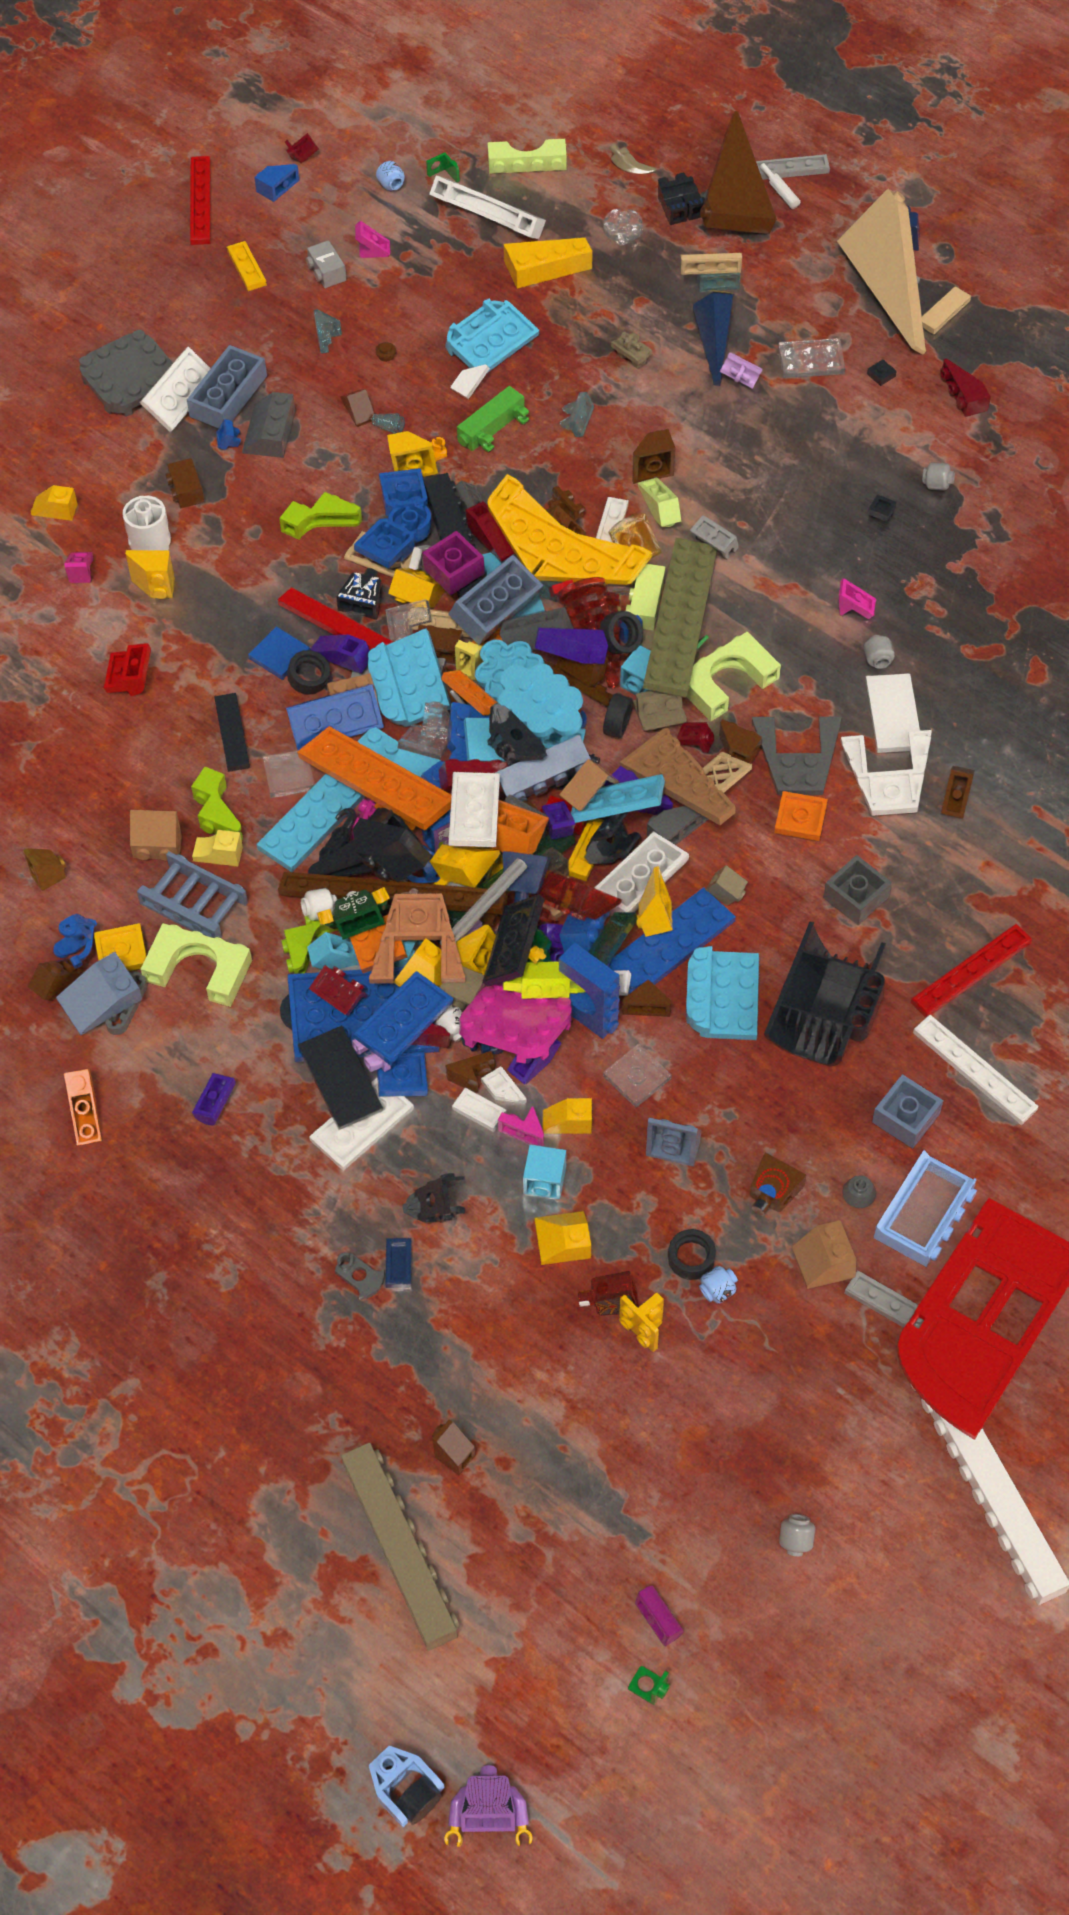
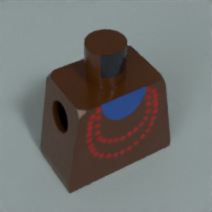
[750,1152,806,1216]

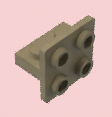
[633,690,687,731]

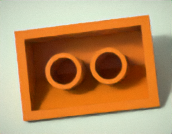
[489,800,549,854]

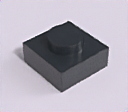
[867,359,897,386]
[868,494,897,522]

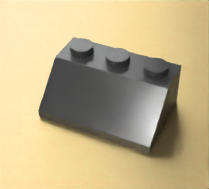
[242,392,295,458]

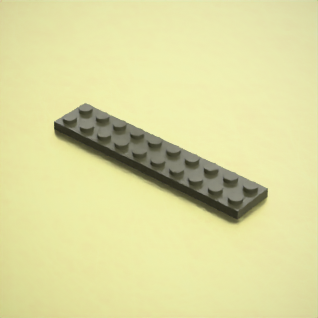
[643,537,717,697]

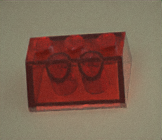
[536,870,622,921]

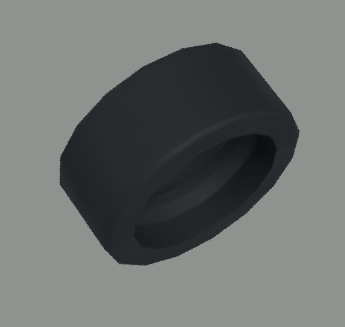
[599,611,643,654]
[287,650,330,694]
[603,694,633,738]
[668,1229,716,1280]

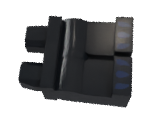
[658,172,705,225]

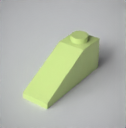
[638,478,681,527]

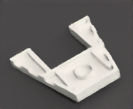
[841,730,932,816]

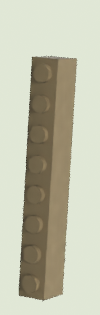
[341,1443,460,1651]

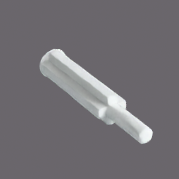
[760,163,801,209]

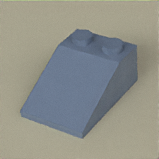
[56,952,142,1035]
[646,1118,701,1166]

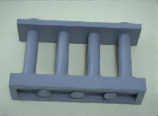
[137,851,248,938]

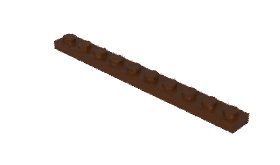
[278,872,508,915]

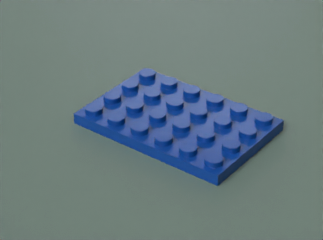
[288,967,439,1062]

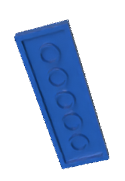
[609,887,736,996]

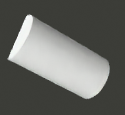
[593,832,689,921]

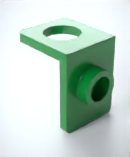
[426,152,460,183]
[628,1666,670,1705]

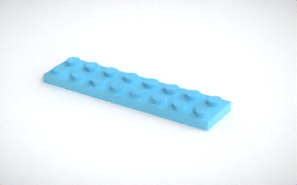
[256,727,408,872]

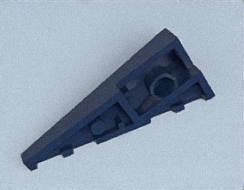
[693,292,733,386]

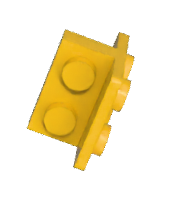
[619,1293,664,1352]

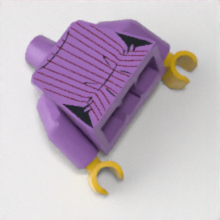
[445,1765,532,1847]

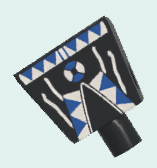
[336,568,382,620]

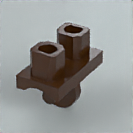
[547,486,585,522]

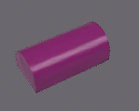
[635,1586,684,1647]

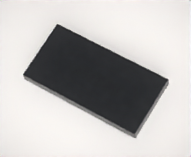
[482,894,545,987]
[298,1025,383,1130]

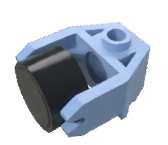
[369,1746,444,1827]

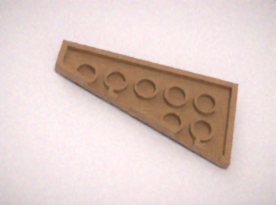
[620,726,736,825]

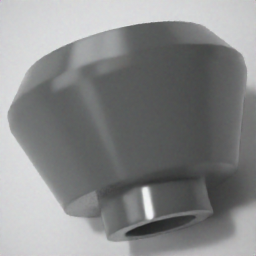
[842,1175,876,1208]

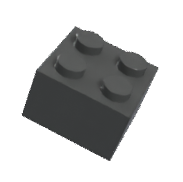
[823,855,892,925]

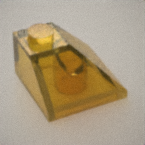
[608,513,662,558]

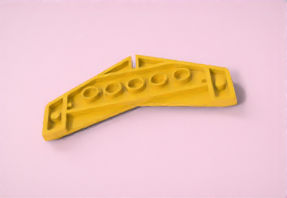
[487,474,652,585]

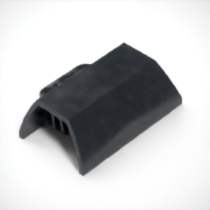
[764,921,886,1067]

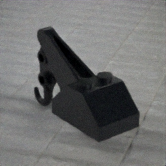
[308,808,432,882]

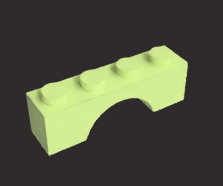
[488,139,567,174]

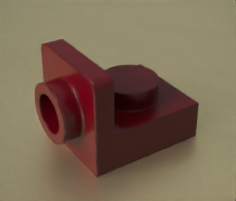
[677,722,714,753]

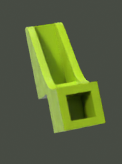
[279,492,362,540]
[191,767,243,840]
[281,916,339,974]

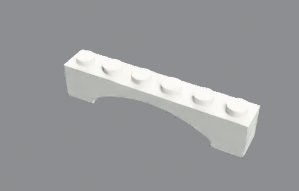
[429,175,546,239]

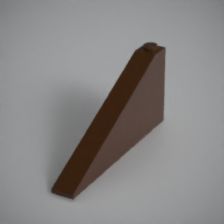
[700,111,777,234]

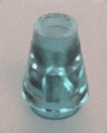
[372,413,405,434]

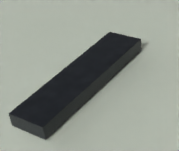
[214,693,250,772]

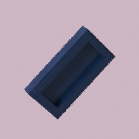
[385,1238,412,1288]

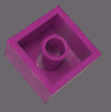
[422,531,485,595]

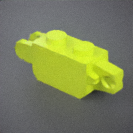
[502,962,586,999]

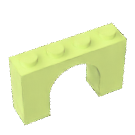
[687,631,781,722]
[141,923,252,1007]

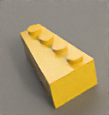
[504,238,592,289]

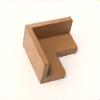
[559,759,620,811]

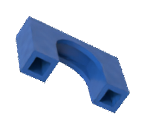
[559,942,620,1039]

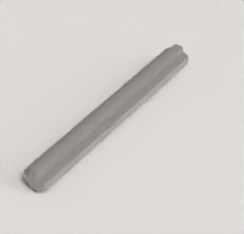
[440,858,527,945]

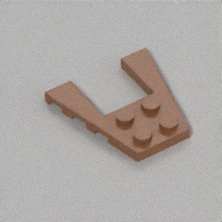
[369,893,466,984]

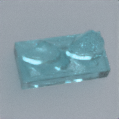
[560,392,594,437]

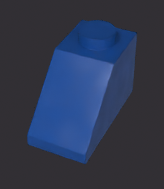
[254,164,300,202]

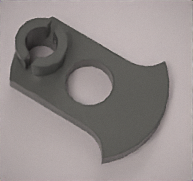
[335,1252,384,1300]

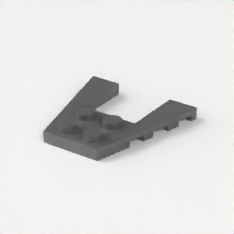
[752,717,842,796]

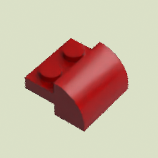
[104,643,151,696]

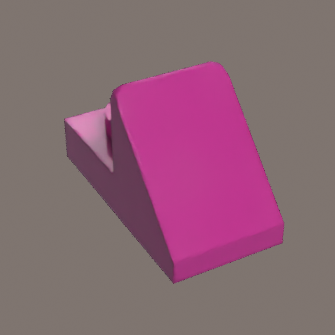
[355,221,390,258]
[64,552,93,583]
[839,578,876,619]
[498,1106,544,1147]

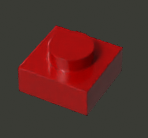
[549,579,575,599]

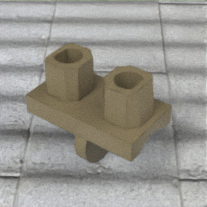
[611,332,652,369]

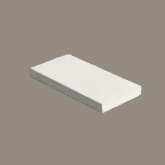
[139,347,211,432]
[865,674,920,753]
[449,772,500,847]
[309,1078,414,1171]

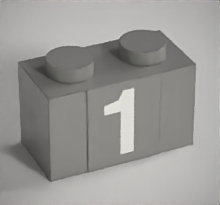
[306,240,346,288]

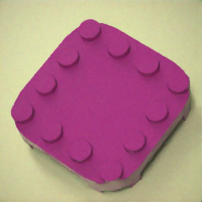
[459,983,572,1064]

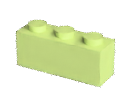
[626,564,665,631]

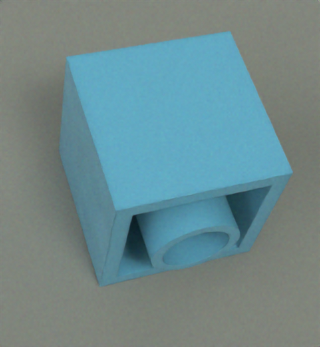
[620,645,652,695]
[523,1145,566,1199]

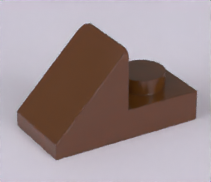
[445,1051,495,1093]

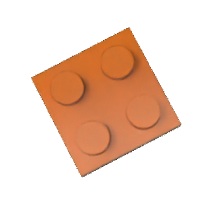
[774,791,828,841]
[350,915,407,973]

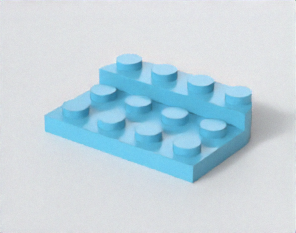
[445,298,540,373]
[368,629,451,727]
[686,946,759,1040]

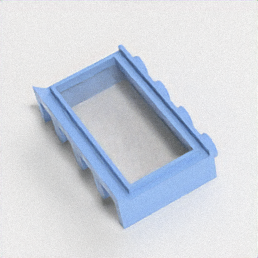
[874,1150,977,1267]

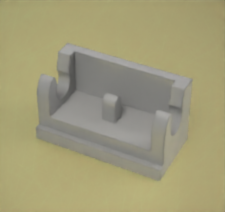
[690,515,738,559]

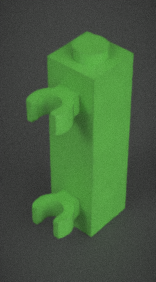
[457,386,529,452]

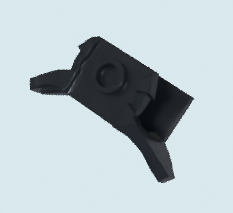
[487,703,547,766]
[584,812,641,864]
[402,1173,465,1224]

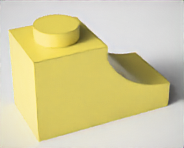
[455,640,483,680]
[192,830,243,867]

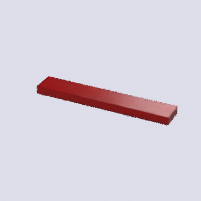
[190,156,211,245]
[278,587,393,650]
[910,924,1032,1018]

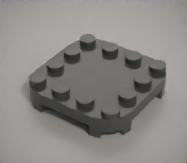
[79,330,173,417]

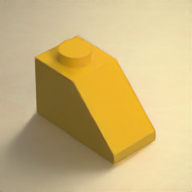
[31,485,78,521]
[543,1098,592,1134]

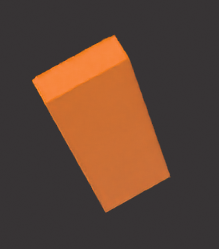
[441,670,498,716]

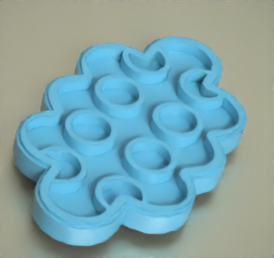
[475,639,545,703]
[499,664,583,737]

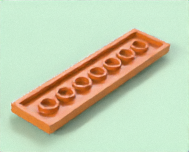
[297,726,452,831]

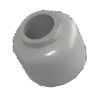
[922,462,955,491]
[863,635,895,669]
[779,1514,816,1556]

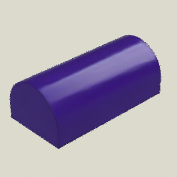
[192,1073,236,1126]

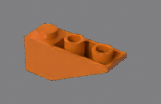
[64,1069,102,1146]

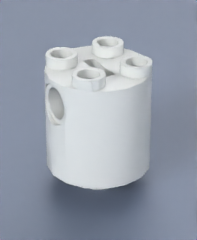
[123,496,171,550]

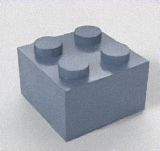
[872,1074,943,1149]

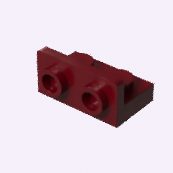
[308,965,368,1016]

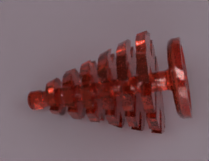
[557,577,621,689]

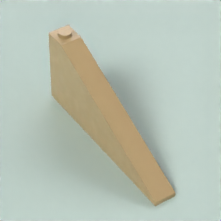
[837,189,926,354]

